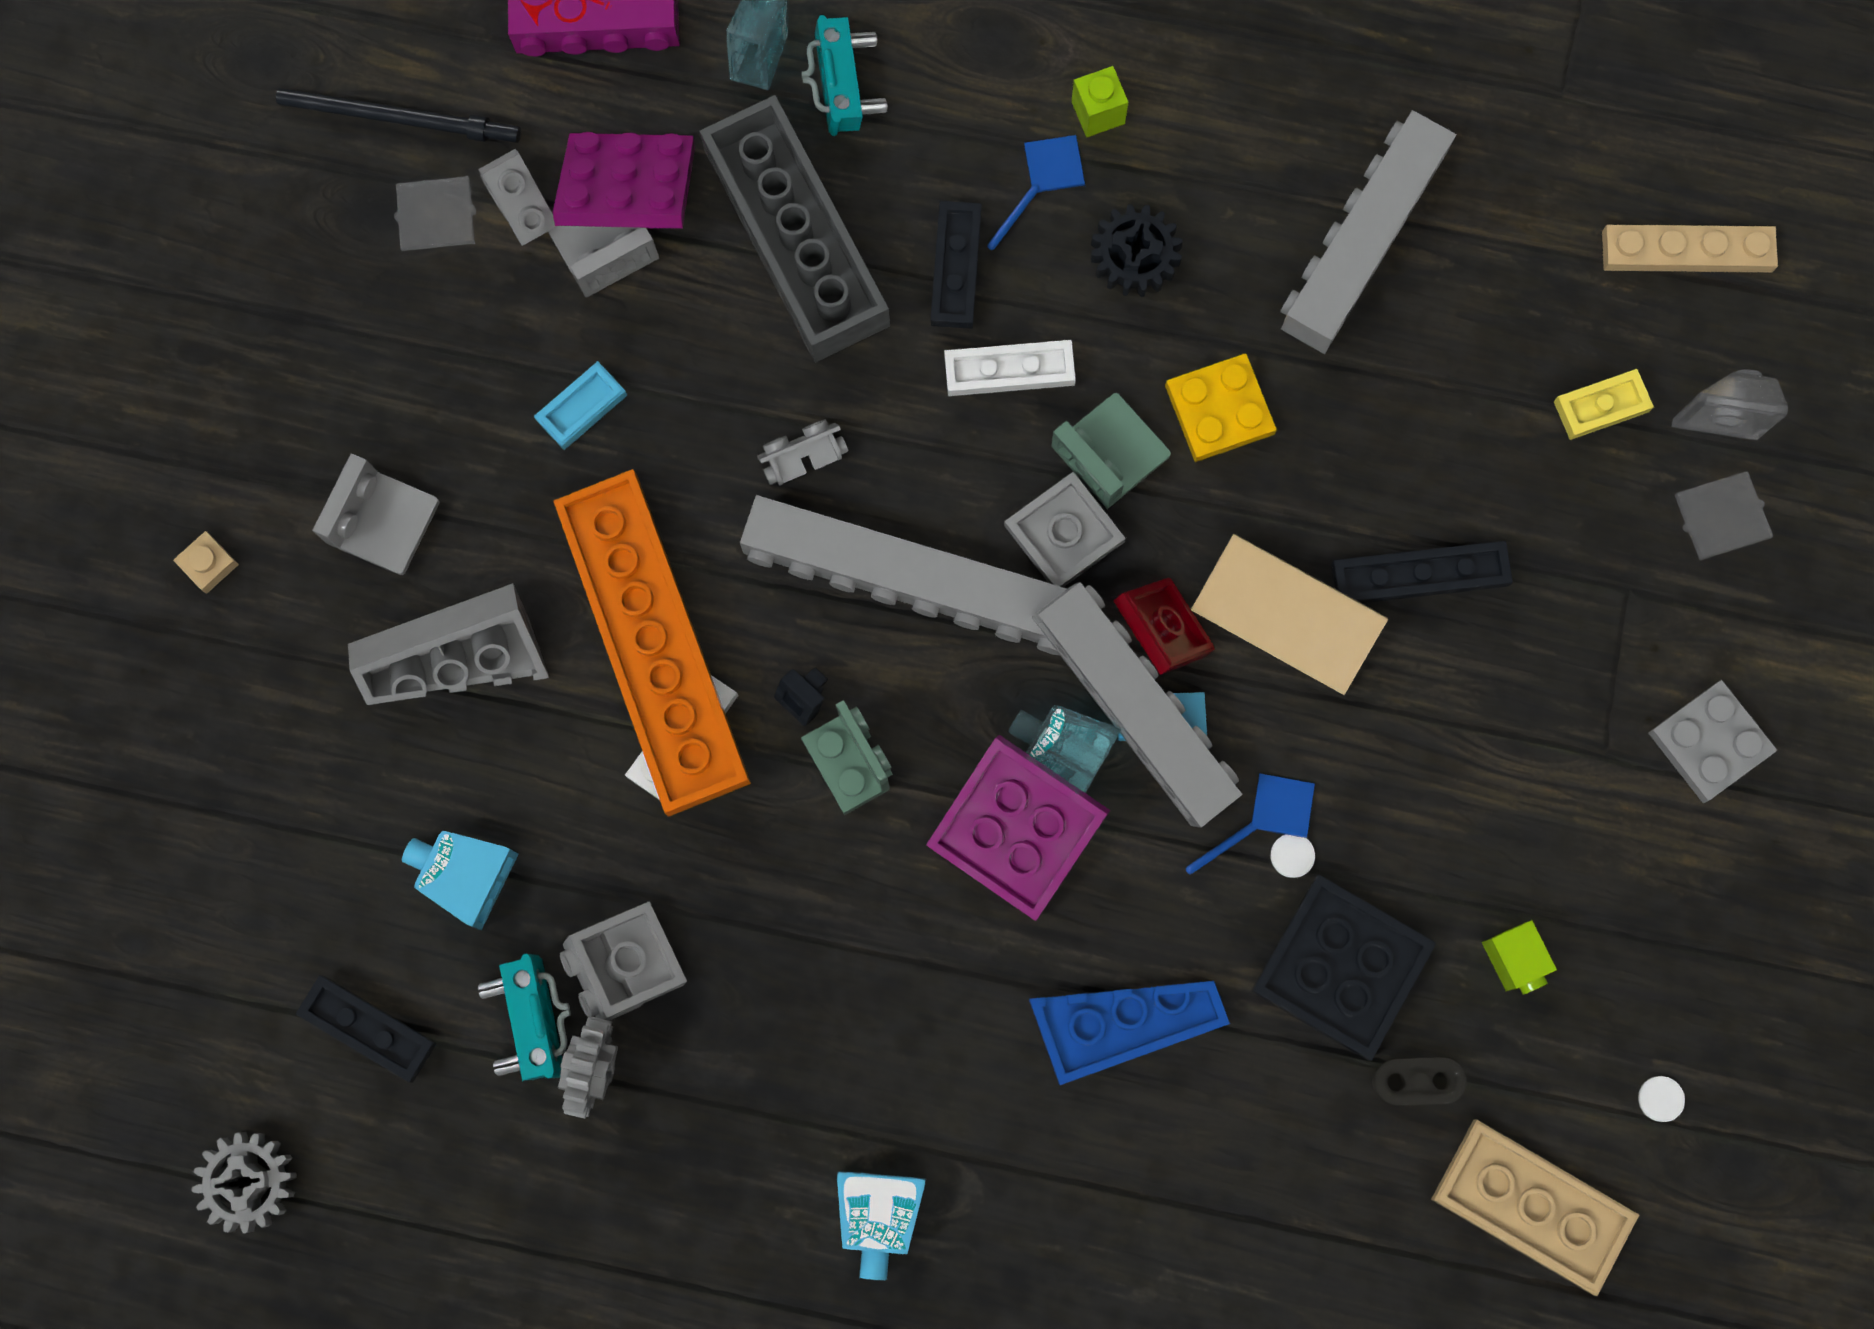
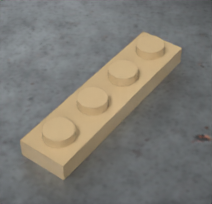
[1602,225,1778,272]

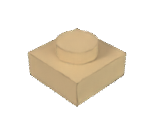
[173,531,239,594]

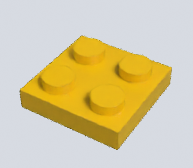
[1165,353,1277,462]

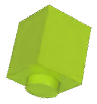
[1072,66,1128,138]
[1482,920,1557,995]

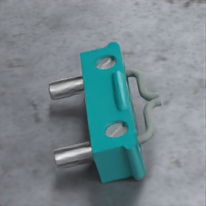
[802,15,888,136]
[478,954,571,1081]

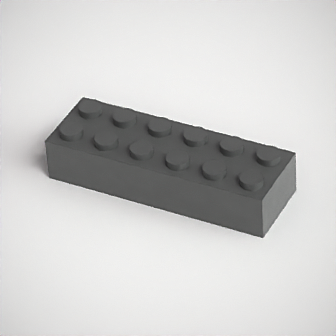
[699,95,890,363]

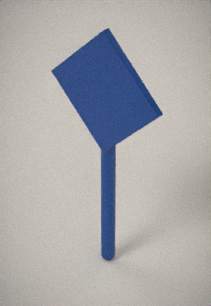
[988,135,1085,250]
[1186,774,1315,874]

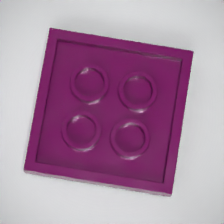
[553,132,695,228]
[926,735,1110,921]

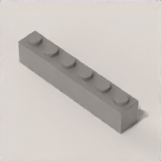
[1280,110,1457,354]
[1031,582,1243,827]

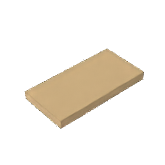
[1191,534,1388,695]
[1431,1120,1639,1296]

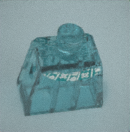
[726,0,789,91]
[1008,705,1121,793]

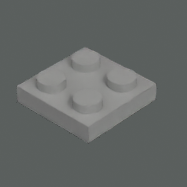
[1004,472,1126,587]
[1648,680,1777,803]

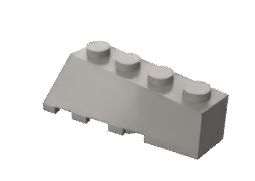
[348,583,549,705]

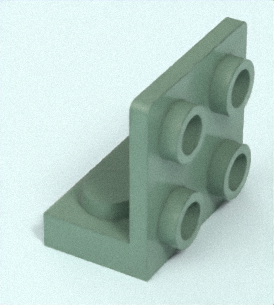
[1051,393,1171,509]
[801,700,893,815]

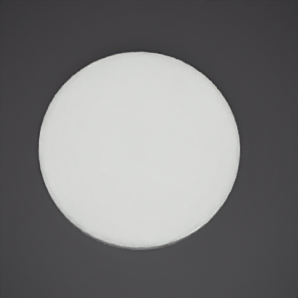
[1270,835,1315,878]
[1638,1076,1685,1122]

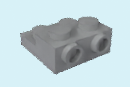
[560,901,687,1021]

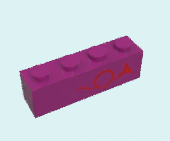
[508,0,679,56]

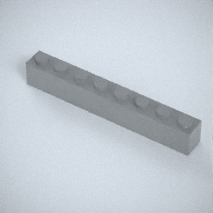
[740,495,1067,655]

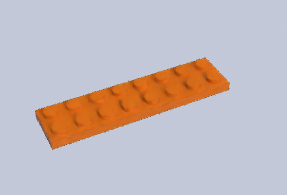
[554,469,751,817]

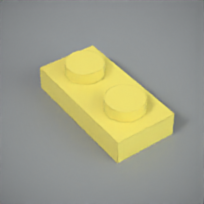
[1554,369,1654,440]

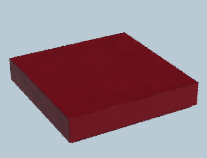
[1113,577,1215,675]

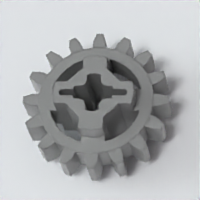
[558,1016,618,1119]
[192,1132,297,1233]

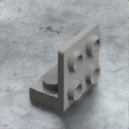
[548,226,659,298]
[312,453,440,575]

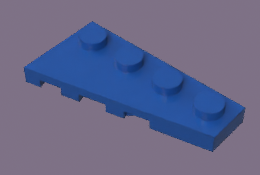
[1029,981,1230,1085]

